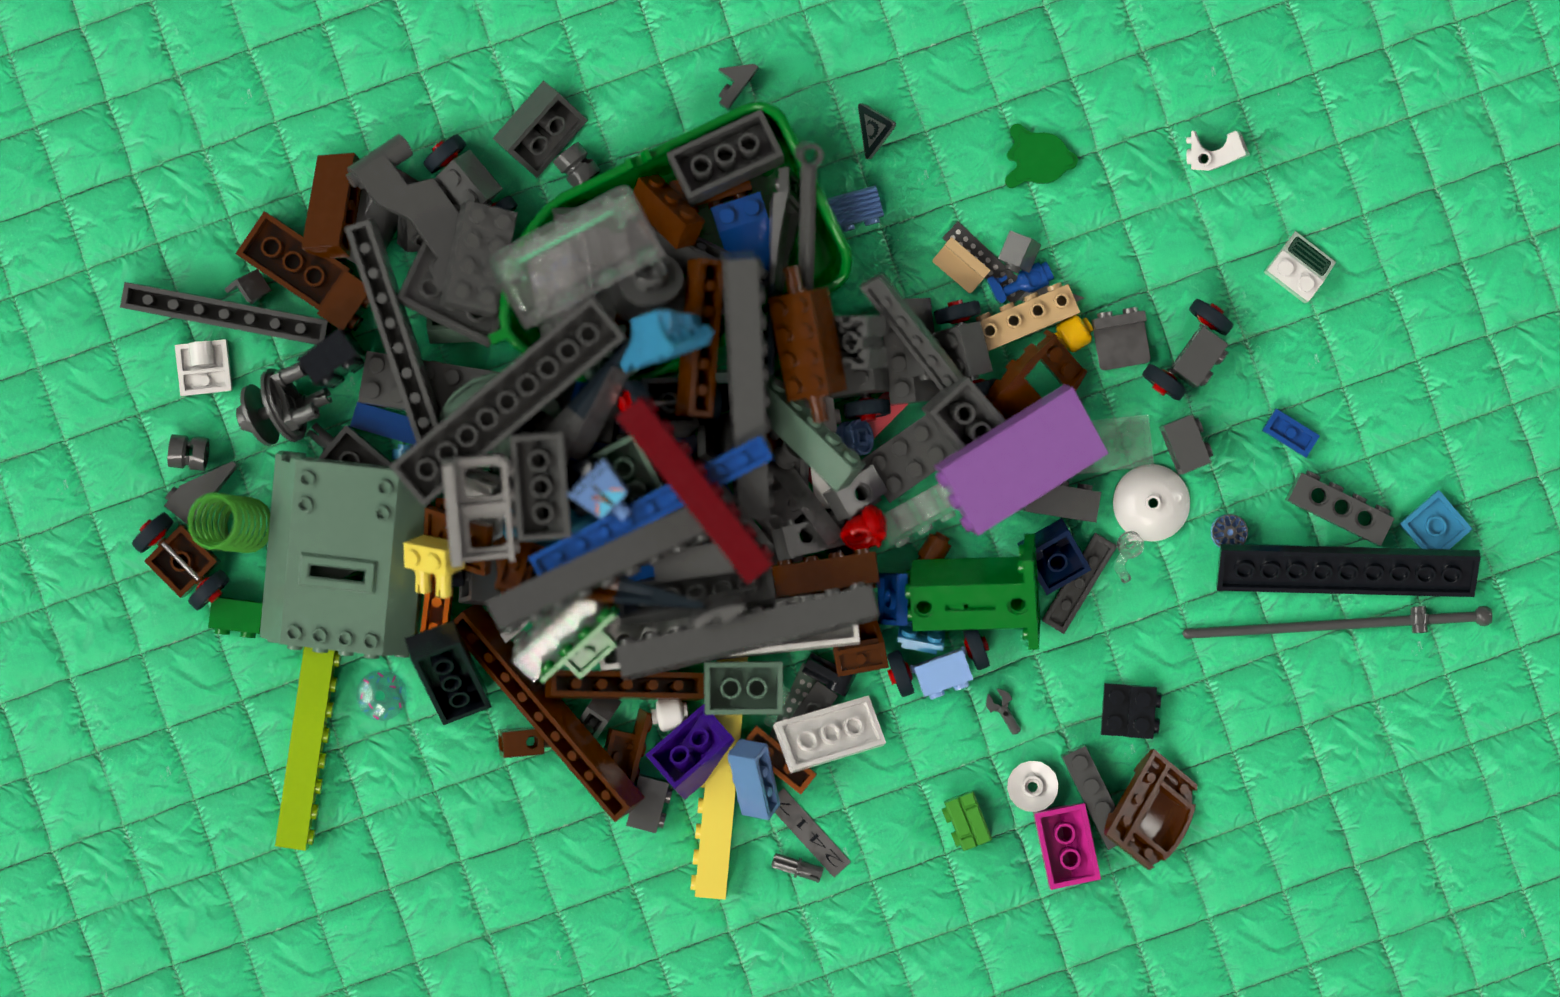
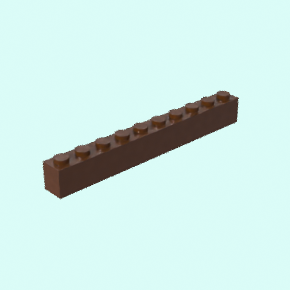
[454,605,645,822]

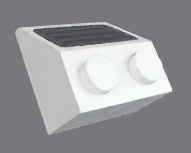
[1264,231,1336,303]

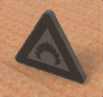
[858,103,896,159]

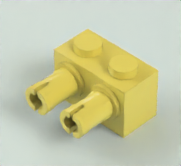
[404,535,465,598]

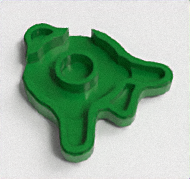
[1005,123,1078,189]

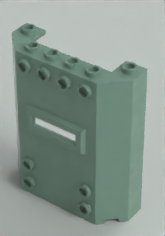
[260,450,431,659]

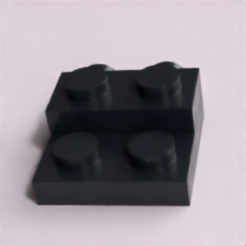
[1100,683,1161,739]

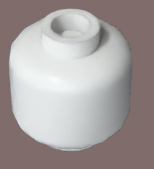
[651,700,689,732]

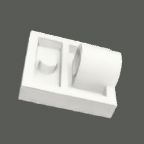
[175,339,233,396]

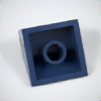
[1017,518,1092,595]

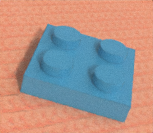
[1399,490,1472,549]

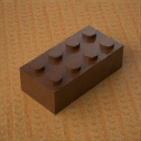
[235,211,353,310]
[772,548,881,599]

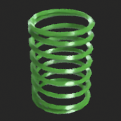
[187,492,271,553]

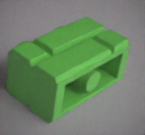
[942,790,992,851]

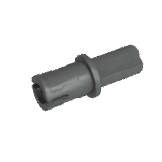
[771,853,824,883]

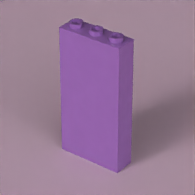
[934,384,1109,536]

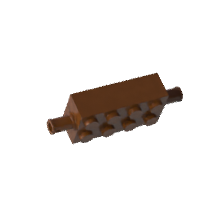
[768,265,848,423]

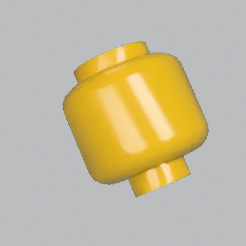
[1054,315,1094,353]

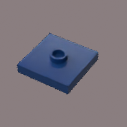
[878,573,908,626]

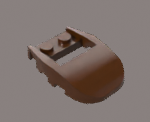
[986,330,1087,421]

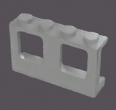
[441,453,519,568]

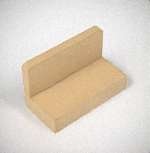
[932,237,991,293]

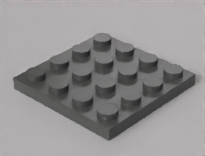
[397,240,513,347]

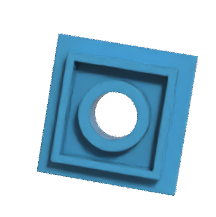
[897,621,946,654]

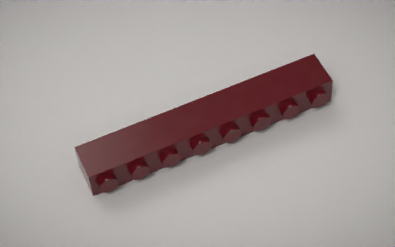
[616,396,774,584]

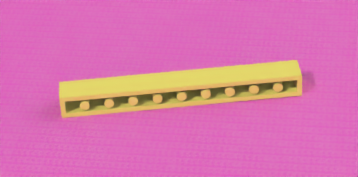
[690,657,748,900]

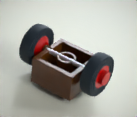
[132,512,230,610]

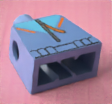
[567,456,633,522]

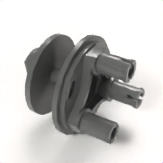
[612,252,686,324]
[236,362,332,446]

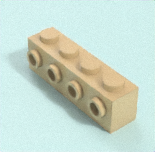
[975,282,1080,351]

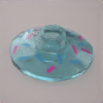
[356,670,407,721]

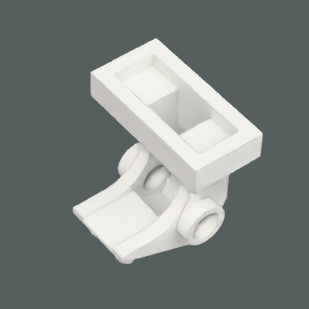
[1186,131,1250,171]

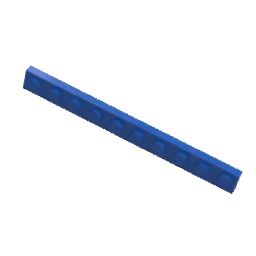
[528,435,773,576]

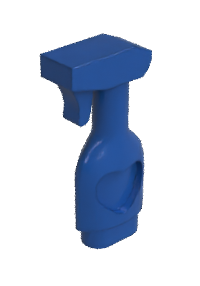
[986,262,1054,304]

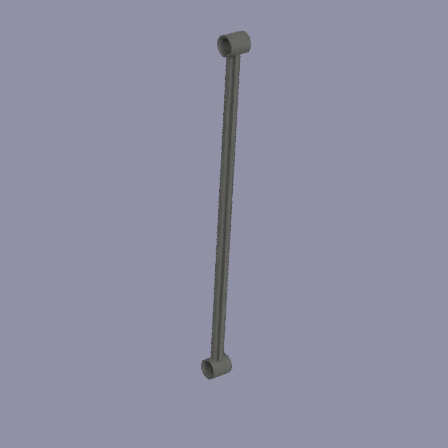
[794,140,823,542]

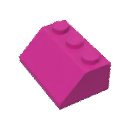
[1033,803,1101,890]

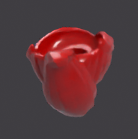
[839,505,888,550]

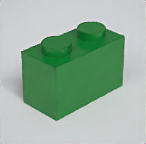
[208,597,263,638]

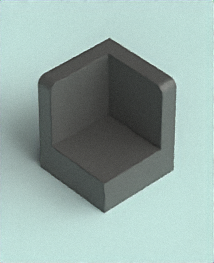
[224,269,272,305]

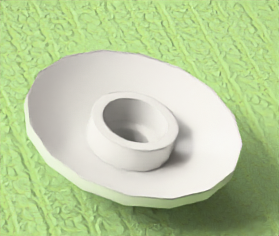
[1007,761,1059,812]

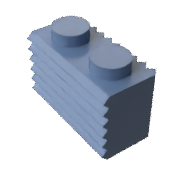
[827,185,884,232]

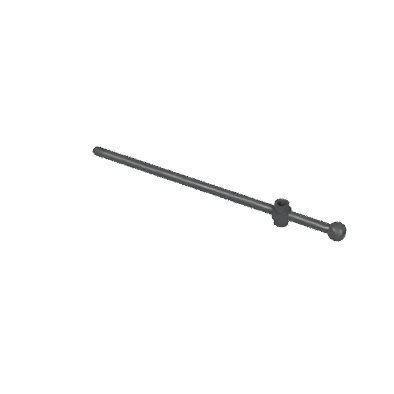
[1182,606,1492,639]

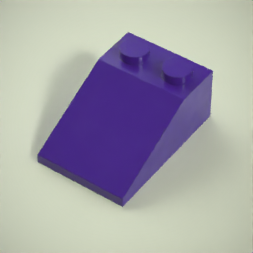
[645,704,735,800]

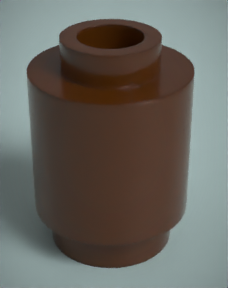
[917,531,952,560]

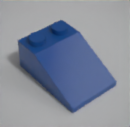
[711,192,769,270]

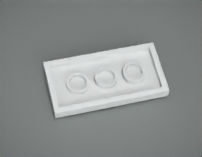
[773,695,886,774]

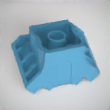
[619,310,714,373]

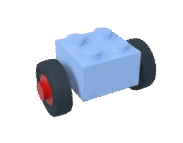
[887,629,990,699]

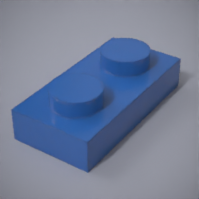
[1261,409,1320,458]

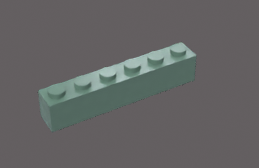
[764,365,866,492]

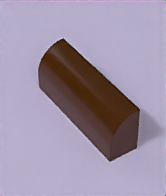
[301,153,361,258]

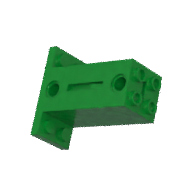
[905,534,1041,650]

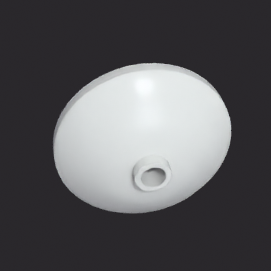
[1113,464,1190,541]

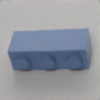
[728,739,780,820]

